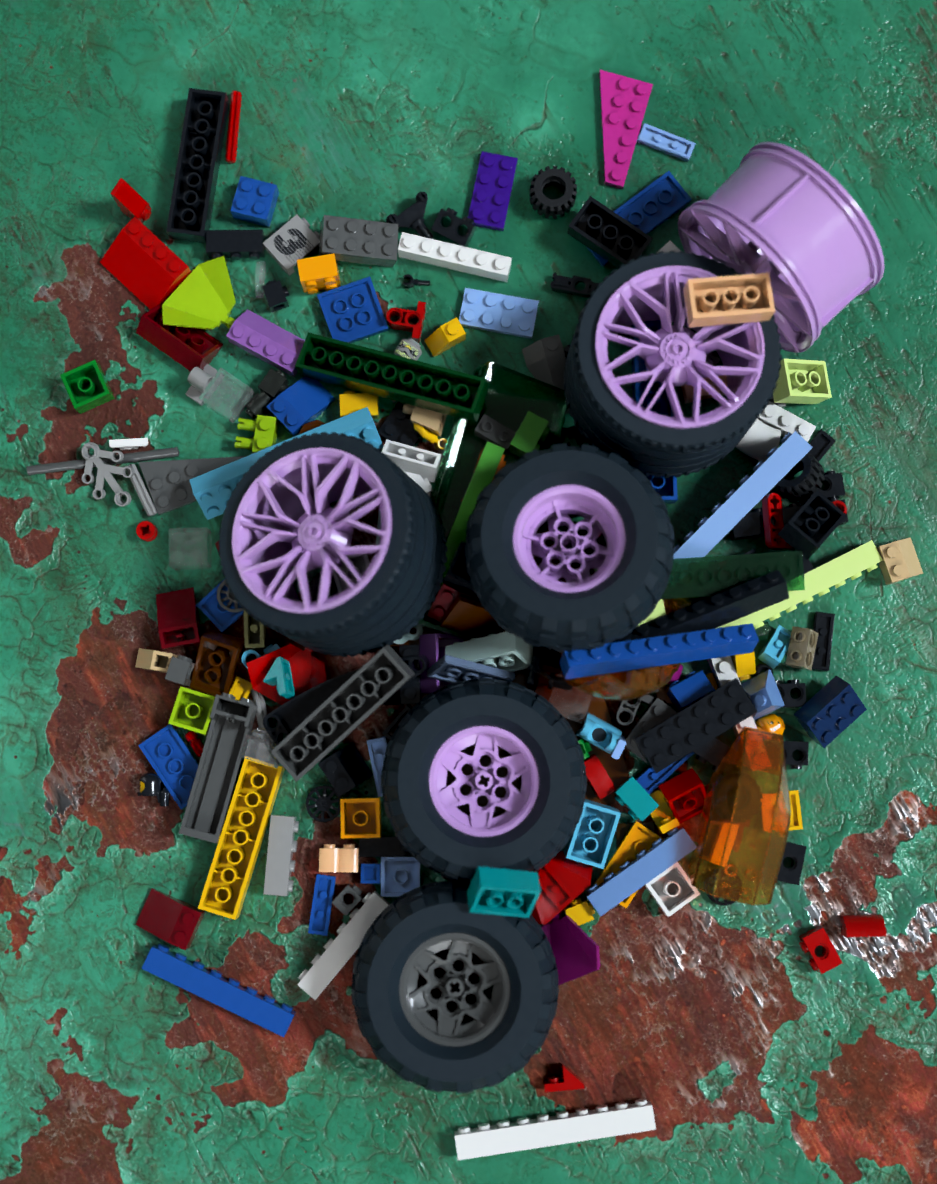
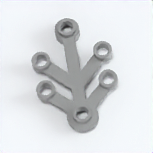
[81,442,135,507]

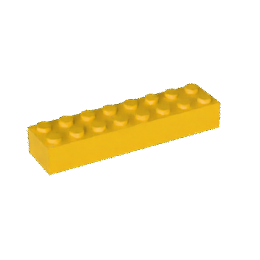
[198,756,285,920]

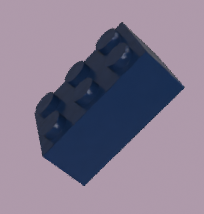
[794,676,867,748]

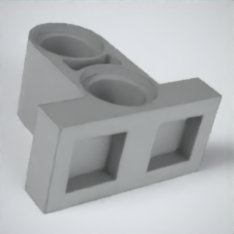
[186,364,223,406]

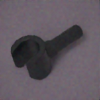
[403,274,430,288]

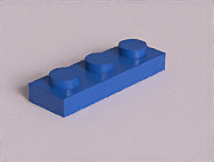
[308,874,336,936]

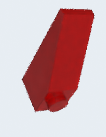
[110,178,152,224]

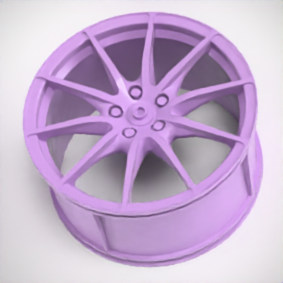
[678,142,884,353]

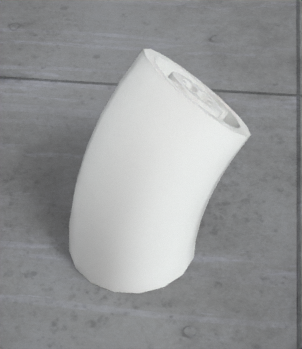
[736,418,781,462]

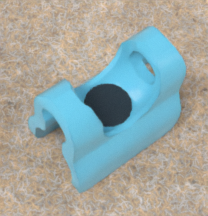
[575,712,622,754]

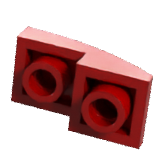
[584,754,616,800]

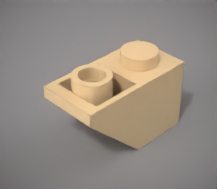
[135,648,177,673]

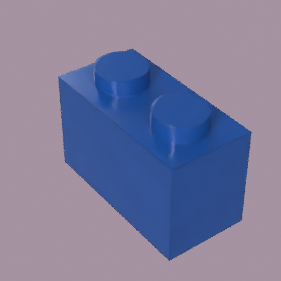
[667,670,715,712]

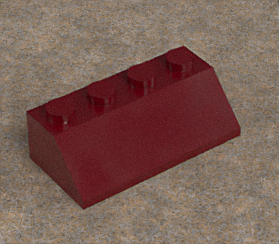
[136,302,223,372]

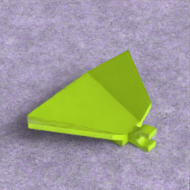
[162,256,236,330]

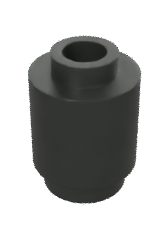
[245,391,272,419]

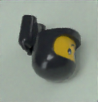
[137,773,169,806]

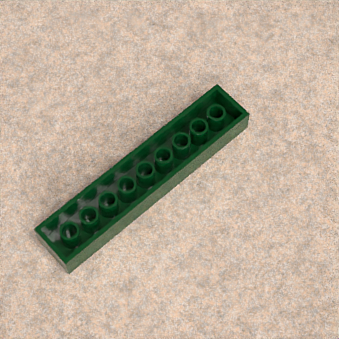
[295,333,489,423]

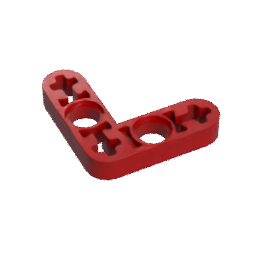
[762,493,793,550]

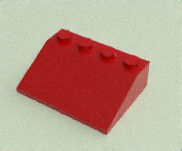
[100,217,191,310]

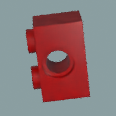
[799,925,842,974]

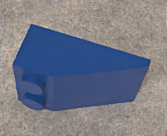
[266,377,336,437]

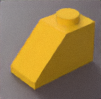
[424,317,466,357]
[731,650,756,681]

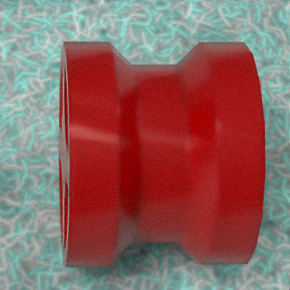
[136,521,158,542]

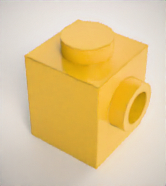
[563,898,595,926]

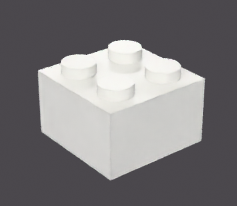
[644,862,700,917]

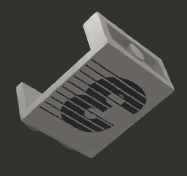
[263,214,320,276]

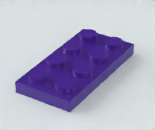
[468,151,518,231]

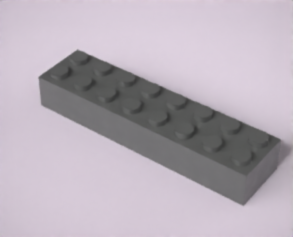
[271,645,415,782]

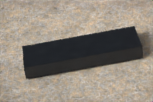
[812,612,835,671]

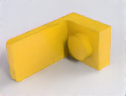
[649,790,680,834]

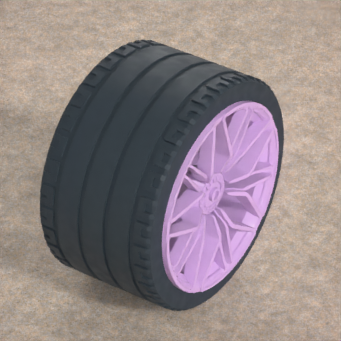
[563,251,782,478]
[218,432,448,657]

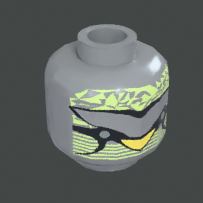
[394,338,422,361]

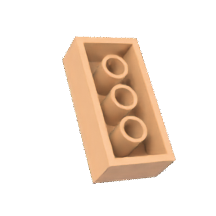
[683,273,775,327]

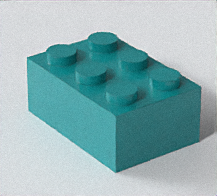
[467,866,541,918]

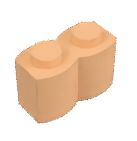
[319,844,359,872]

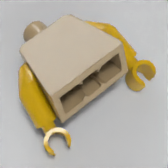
[403,404,447,450]

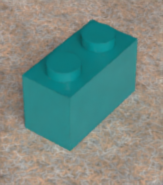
[614,776,659,821]

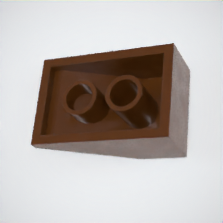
[190,629,245,696]

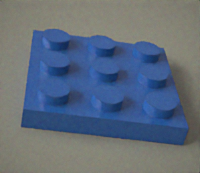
[317,276,389,343]

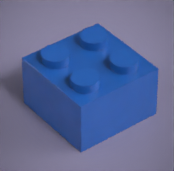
[230,176,279,227]

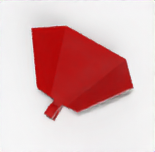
[246,644,327,705]
[531,851,593,925]

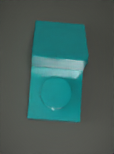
[263,657,296,699]

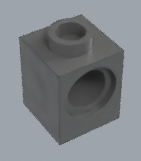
[332,884,363,916]

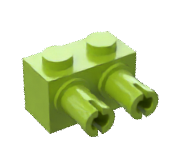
[234,415,279,453]

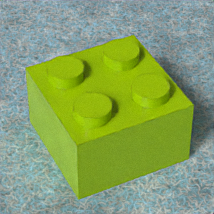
[168,686,215,735]

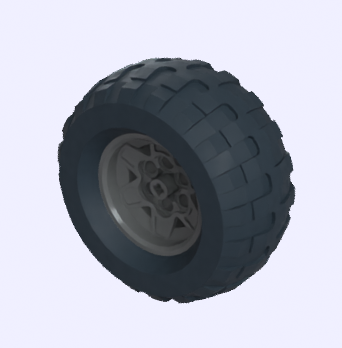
[351,880,559,1093]

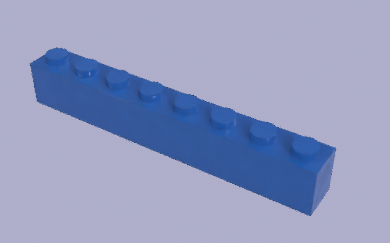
[141,944,296,1037]

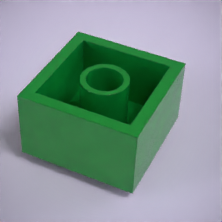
[60,360,115,414]

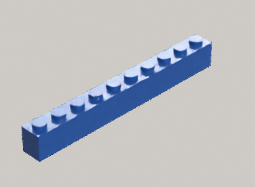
[559,623,759,680]

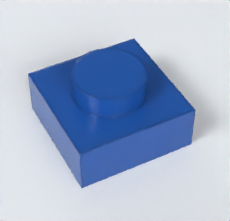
[361,863,381,884]

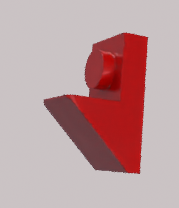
[543,1063,585,1092]

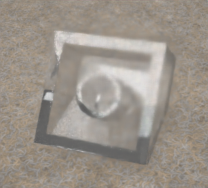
[240,728,281,768]

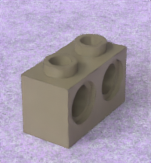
[785,626,819,671]

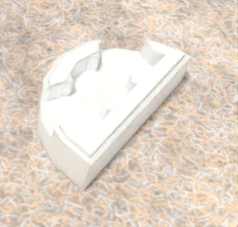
[109,438,148,450]

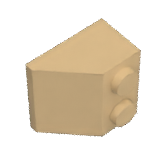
[877,537,923,586]

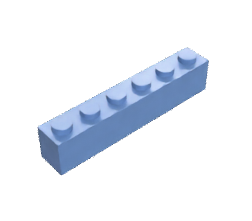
[586,827,697,917]

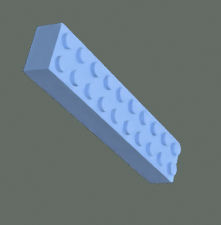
[668,431,813,589]

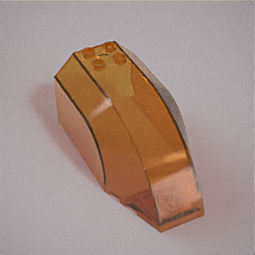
[688,726,791,905]

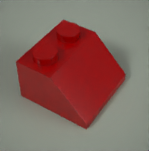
[658,768,712,824]

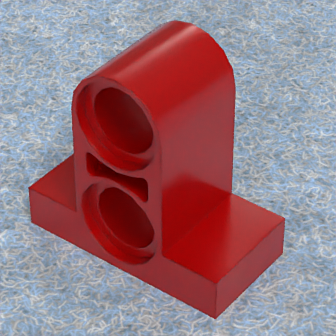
[386,301,426,344]

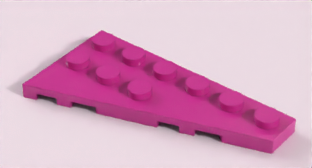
[599,70,653,189]

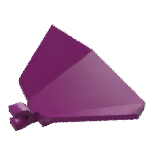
[541,912,600,985]

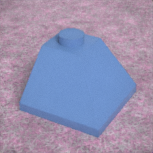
[741,670,785,720]

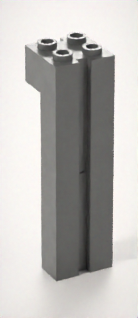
[179,692,258,844]

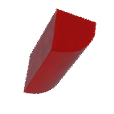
[840,914,886,937]

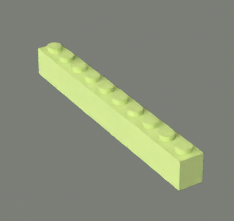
[717,540,883,629]

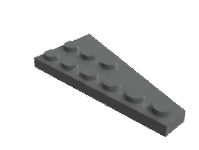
[139,456,246,515]

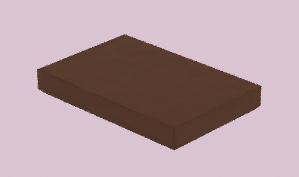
[439,596,502,638]

